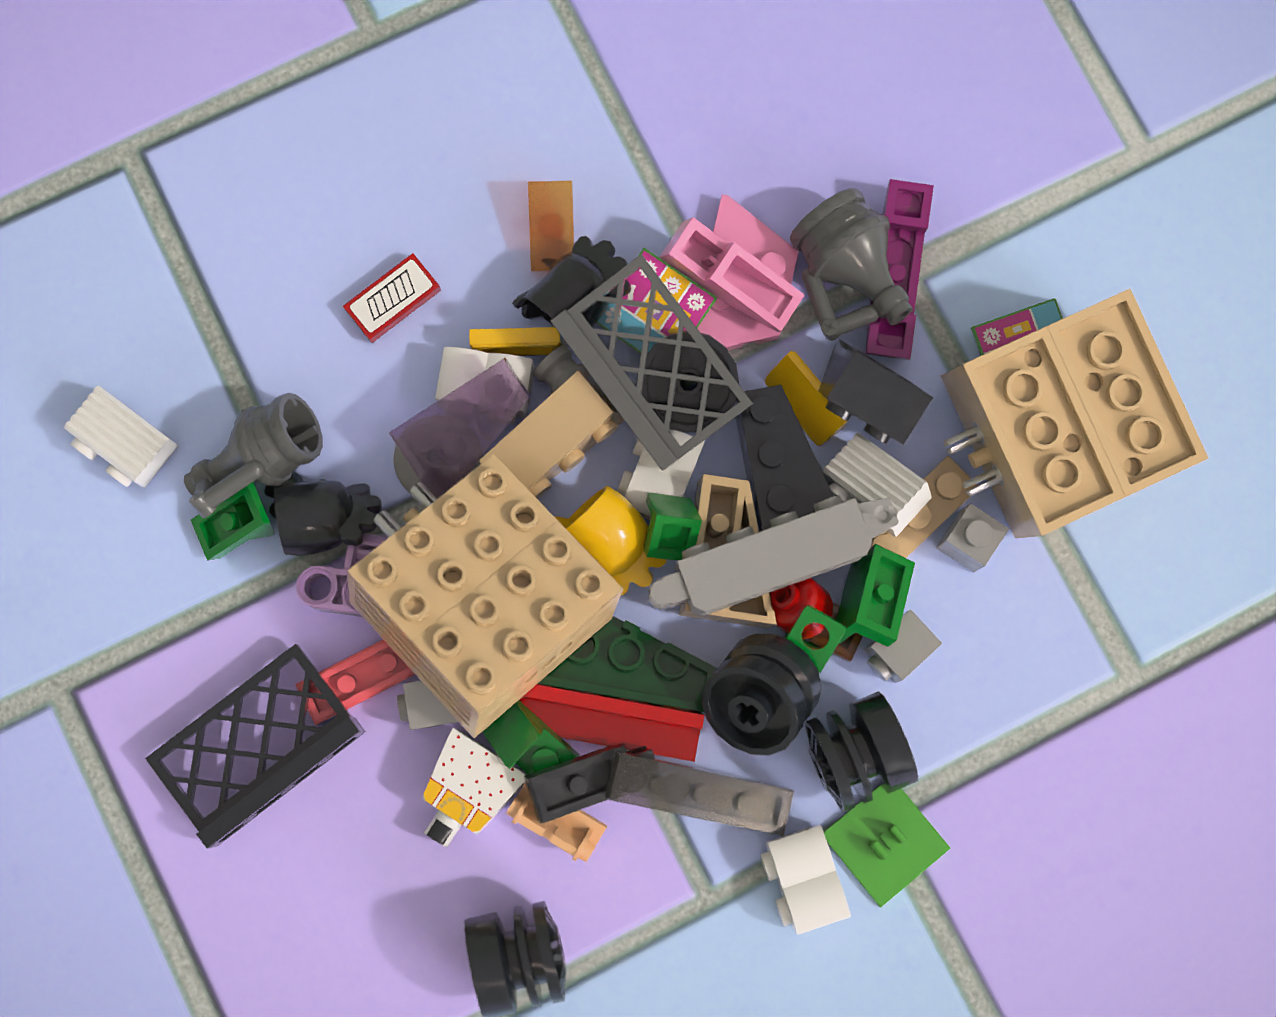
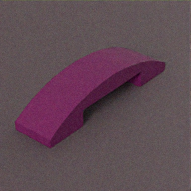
[865,179,934,360]

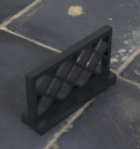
[145,644,366,849]

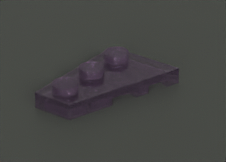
[389,357,530,499]

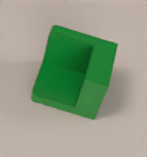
[644,493,702,561]

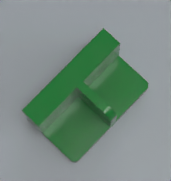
[836,544,915,647]

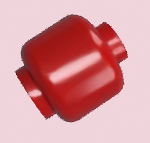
[769,578,833,639]

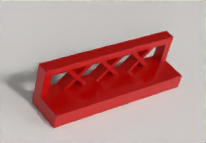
[519,684,705,762]

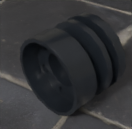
[804,691,918,813]
[464,901,567,1017]

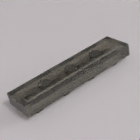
[605,751,794,836]

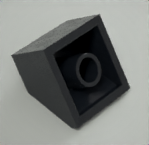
[819,339,934,445]

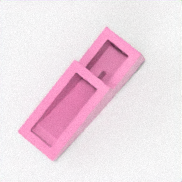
[659,217,804,332]

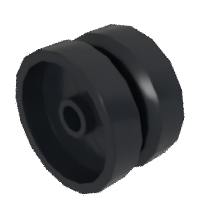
[642,331,739,433]
[701,634,822,755]

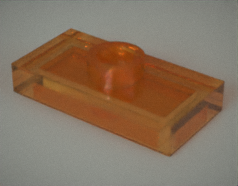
[528,180,574,271]

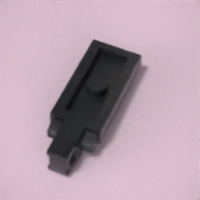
[524,743,657,823]

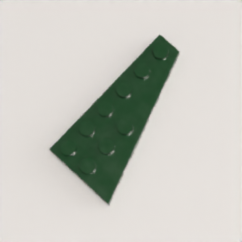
[537,616,717,715]

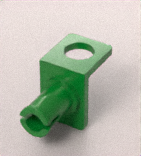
[784,605,846,673]

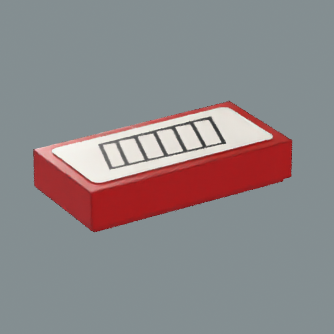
[343,253,441,343]

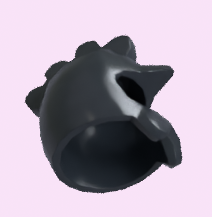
[512,236,631,327]
[264,479,382,556]

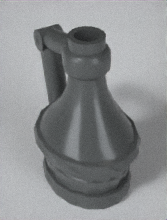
[790,188,913,341]
[184,393,323,518]

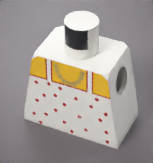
[422,728,527,847]

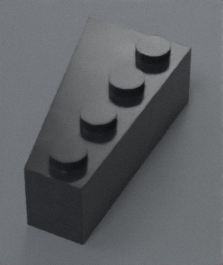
[733,385,834,532]

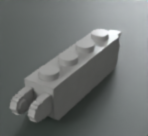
[647,496,899,617]

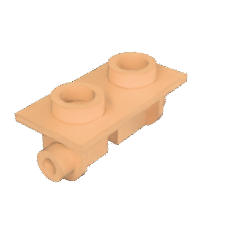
[506,781,607,862]

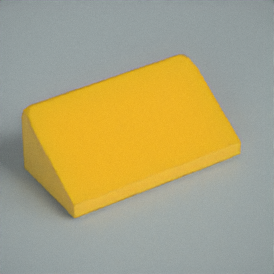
[764,350,848,446]

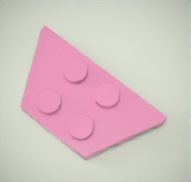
[697,194,799,351]

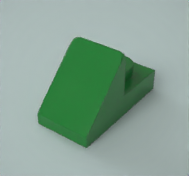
[191,482,275,561]
[482,700,580,774]

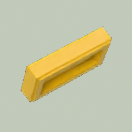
[469,327,561,356]

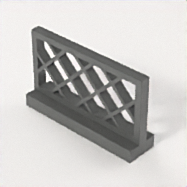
[551,254,753,471]

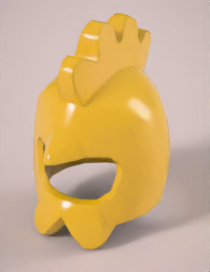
[554,485,667,595]

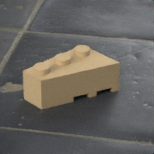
[479,370,625,499]
[679,474,777,629]

